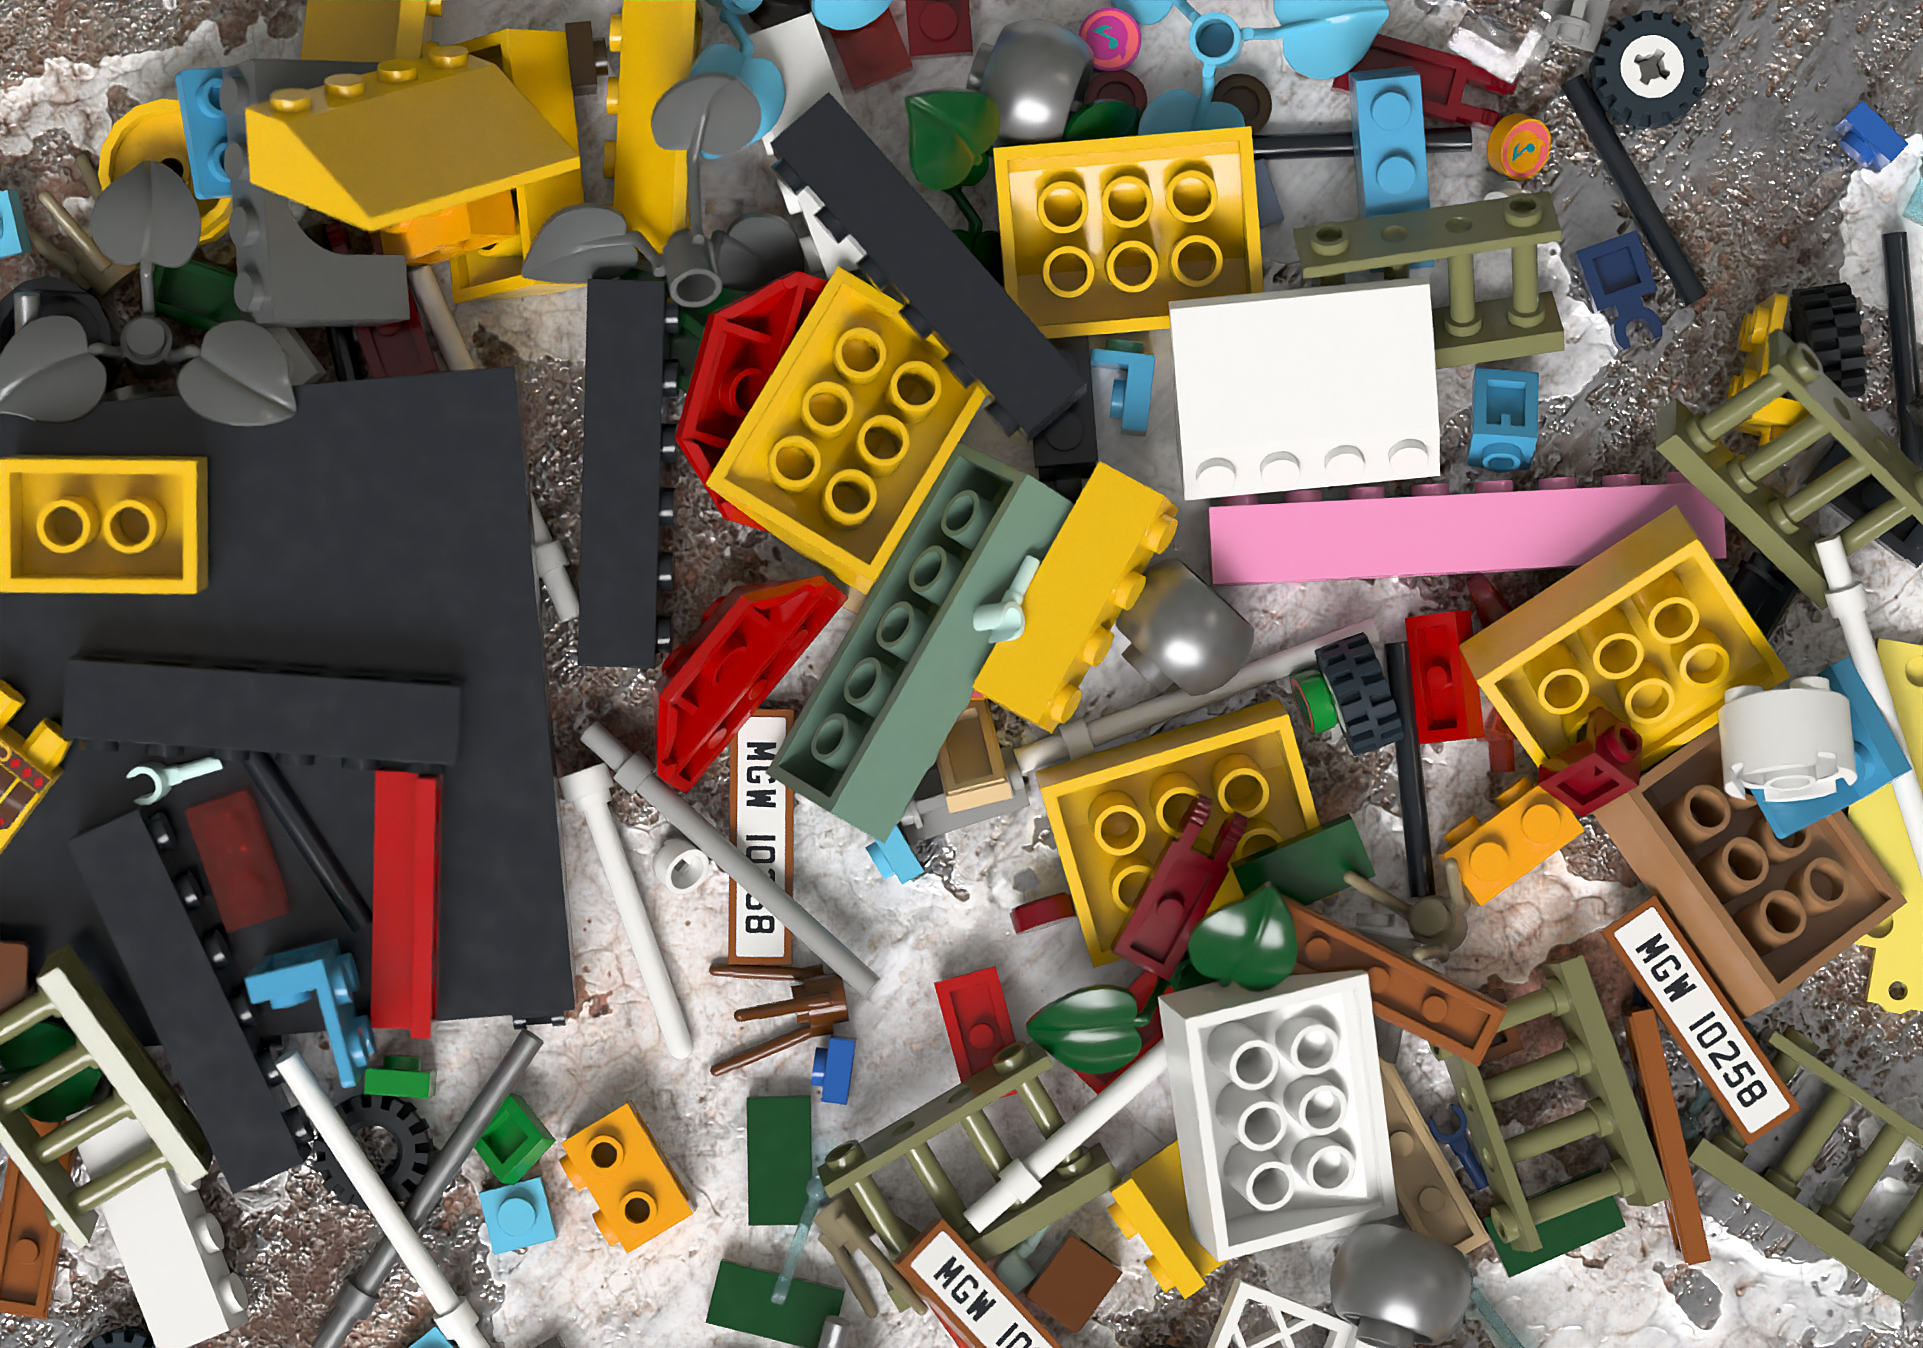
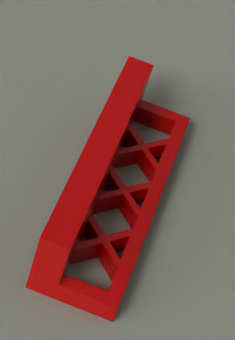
[371,768,443,1039]

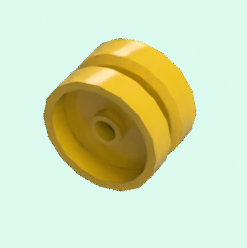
[98,98,233,247]

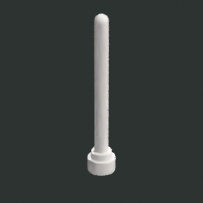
[558,762,693,1059]

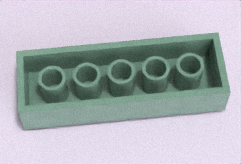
[765,442,1075,844]

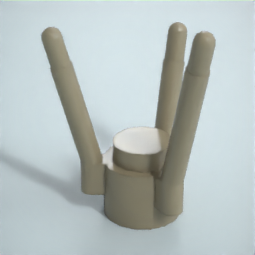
[26,154,140,299]
[1344,857,1471,964]
[813,1188,928,1318]

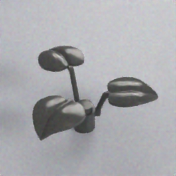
[521,72,804,307]
[0,160,297,426]

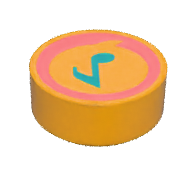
[1487,113,1551,181]

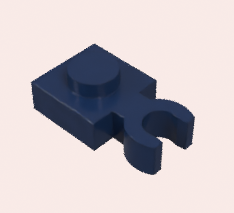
[1573,230,1663,352]

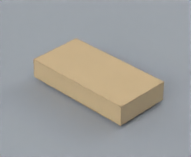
[936,699,1012,814]

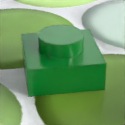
[364,1054,437,1099]
[474,1093,556,1186]

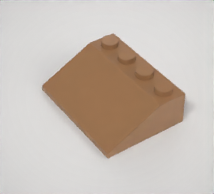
[1592,723,1907,1021]

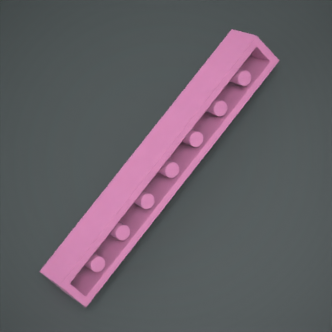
[1206,471,1727,587]

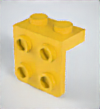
[300,0,446,62]
[1726,293,1827,447]
[1106,1138,1230,1299]

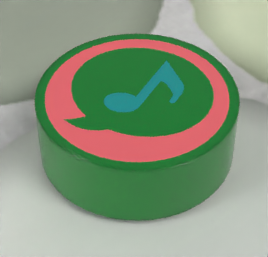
[1290,668,1337,735]

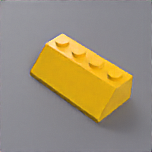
[603,0,703,260]
[449,29,587,304]
[972,461,1179,734]

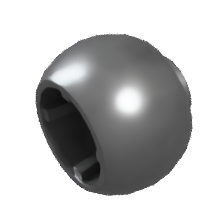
[966,19,1094,148]
[1115,558,1255,696]
[1329,1223,1472,1348]

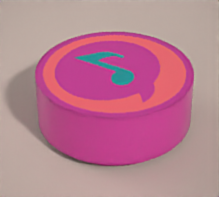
[1078,8,1141,73]

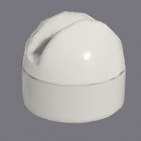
[652,837,709,894]

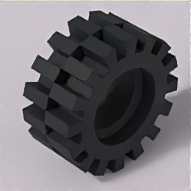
[1789,282,1867,398]
[313,1094,434,1210]

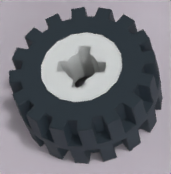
[1589,10,1709,130]
[1315,632,1404,756]

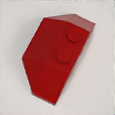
[675,271,828,534]
[653,575,849,794]

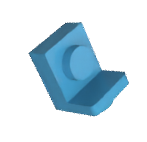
[1090,339,1156,437]
[1467,368,1539,473]

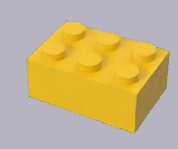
[0,455,208,593]

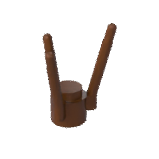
[709,964,849,1076]

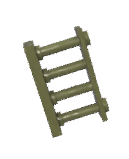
[1293,191,1565,369]
[1656,327,1923,610]
[0,943,214,1249]
[1428,955,1671,1252]
[1685,1026,1923,1304]
[817,1040,1122,1313]

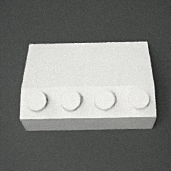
[1169,276,1440,501]
[1158,970,1398,1262]

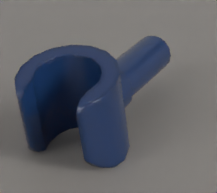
[1429,1104,1489,1190]

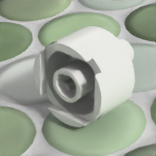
[1718,677,1857,802]

